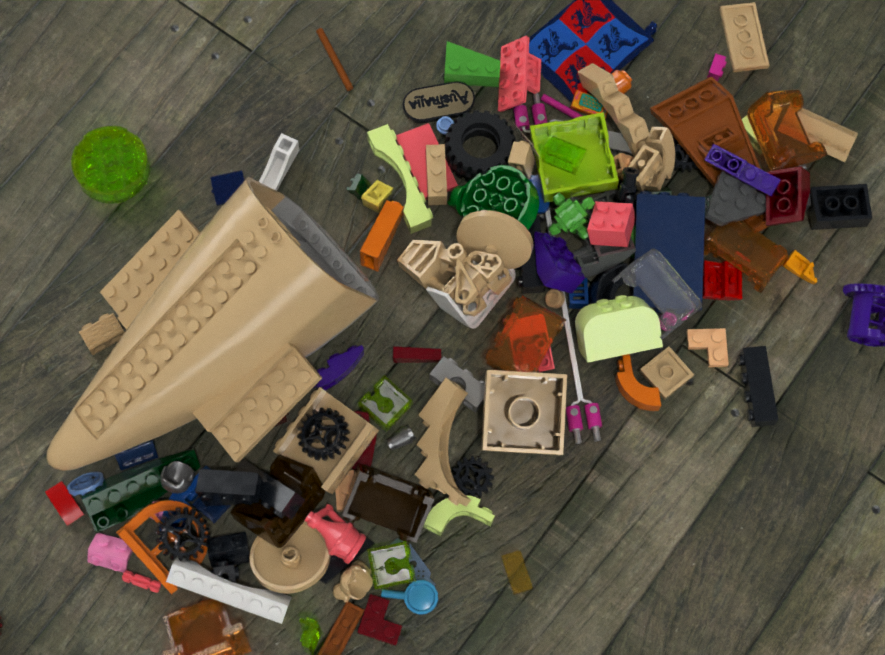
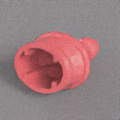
[304,504,366,564]

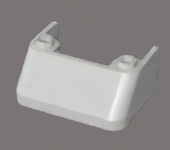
[426,260,516,329]

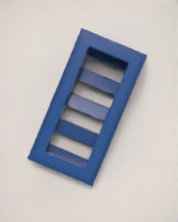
[568,278,589,309]

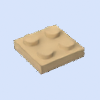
[639,347,694,400]

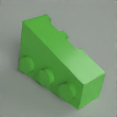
[444,41,500,87]

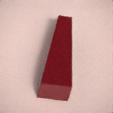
[393,346,441,363]

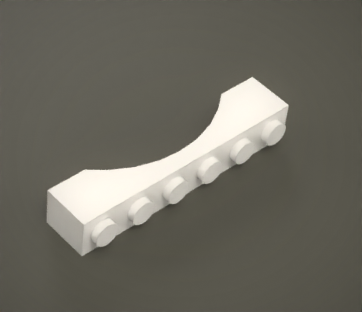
[259,133,299,191]
[166,556,292,624]

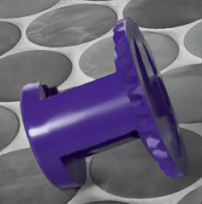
[843,284,885,347]

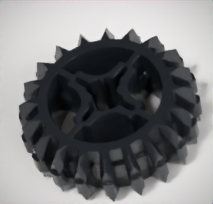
[297,408,350,461]
[155,507,210,561]

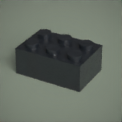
[808,184,872,230]

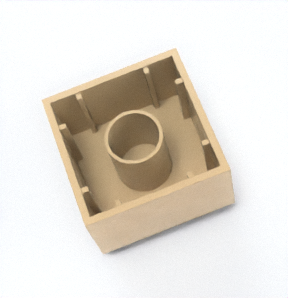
[481,370,567,455]

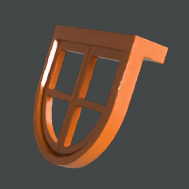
[116,500,208,594]

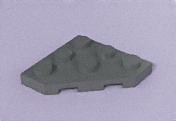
[705,171,766,226]

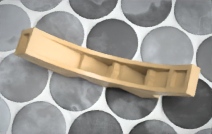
[577,63,650,158]
[414,378,471,507]

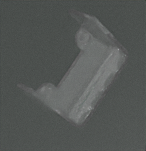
[612,249,702,340]

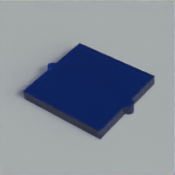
[210,170,244,206]

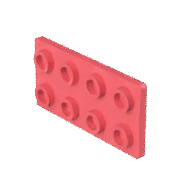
[498,36,541,112]

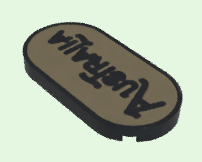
[403,81,475,124]

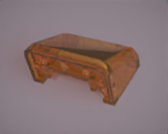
[747,90,827,171]
[704,220,788,293]

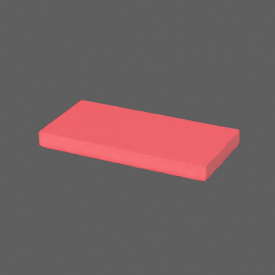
[396,123,458,200]

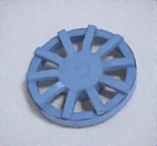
[67,472,105,496]

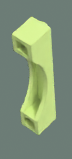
[367,124,433,234]

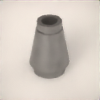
[386,425,416,451]

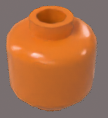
[612,70,632,94]

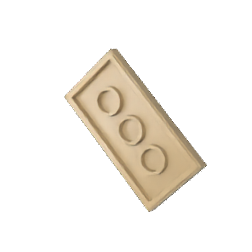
[719,2,770,72]

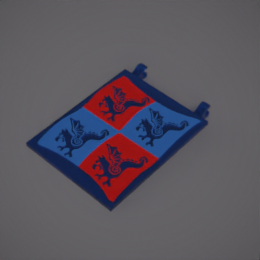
[529,0,657,104]

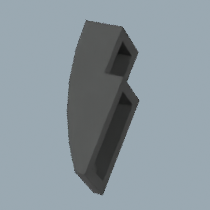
[577,237,636,278]

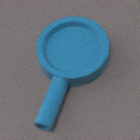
[381,580,438,615]

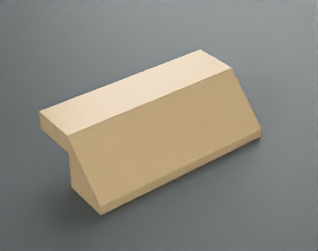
[778,103,858,162]

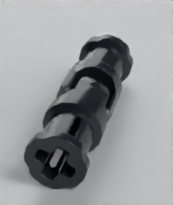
[617,167,640,208]

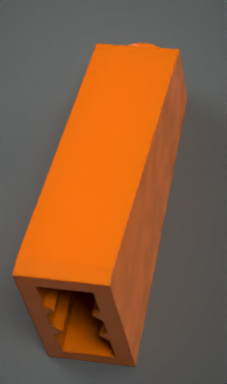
[360,200,404,272]

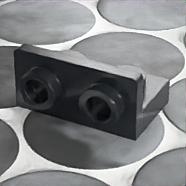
[206,532,250,570]

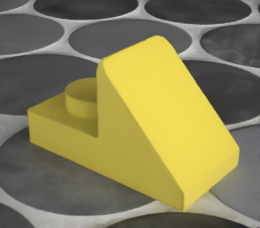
[361,180,393,213]

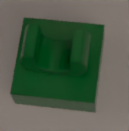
[346,174,371,200]

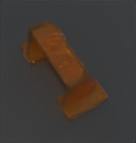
[162,598,252,655]

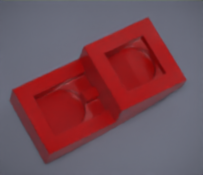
[45,481,84,526]

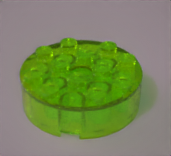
[71,126,150,204]

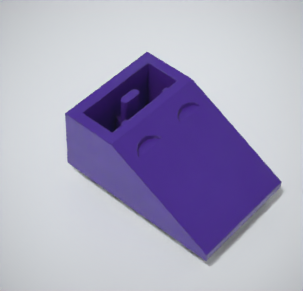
[534,231,585,294]

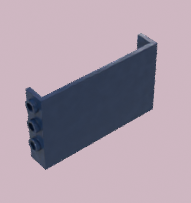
[633,191,705,315]

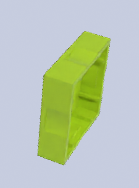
[530,112,619,203]

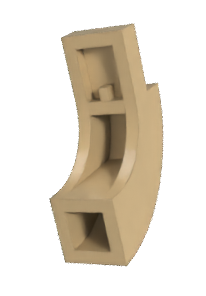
[644,126,675,191]

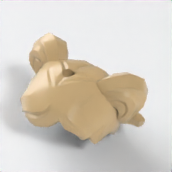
[333,560,374,603]

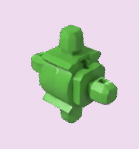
[548,193,596,240]

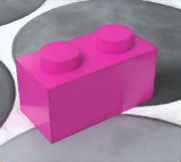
[707,54,727,81]

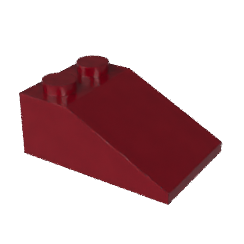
[766,166,810,226]

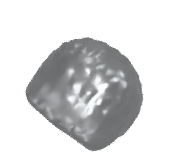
[160,461,195,494]

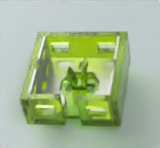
[358,375,413,432]
[367,541,416,590]

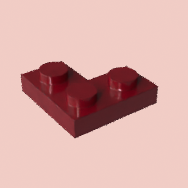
[357,594,402,646]

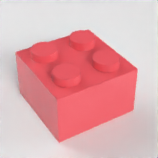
[587,201,636,247]

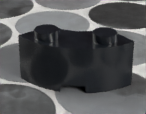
[588,263,629,304]

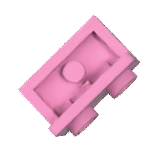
[88,533,133,573]

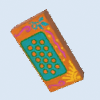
[570,90,607,118]

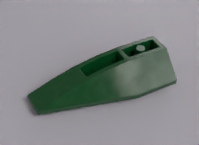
[80,449,201,533]

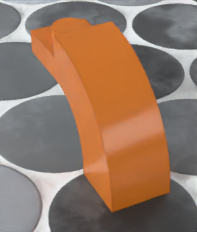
[615,354,661,411]

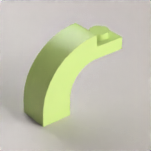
[423,495,495,536]

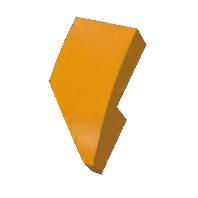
[783,250,817,285]

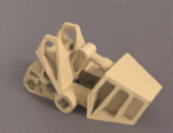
[397,240,512,317]

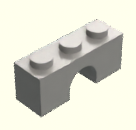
[429,356,485,413]

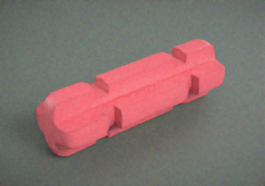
[122,570,161,593]

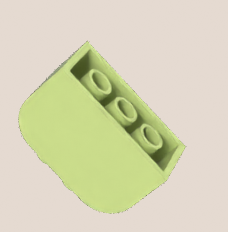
[575,295,663,362]

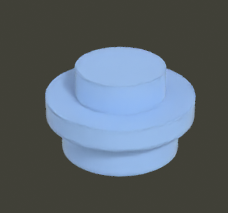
[436,116,454,135]

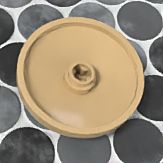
[457,210,533,270]
[249,521,331,594]

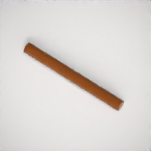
[316,28,354,91]

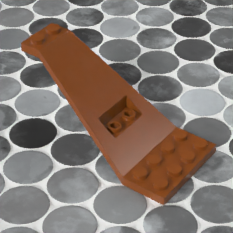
[650,76,769,234]

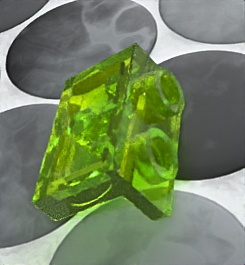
[299,617,323,655]

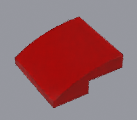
[702,260,742,300]

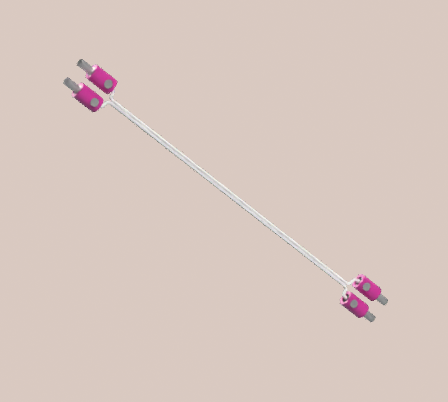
[513,93,603,444]

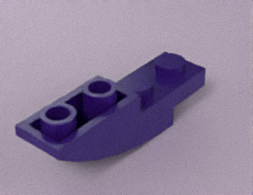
[705,144,781,197]
[312,345,364,391]

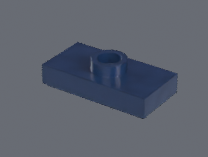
[115,440,158,471]

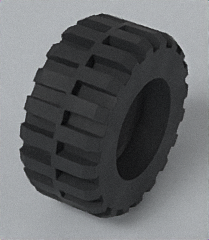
[445,110,516,182]

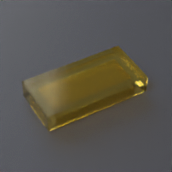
[501,550,533,595]

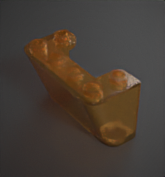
[485,296,566,373]

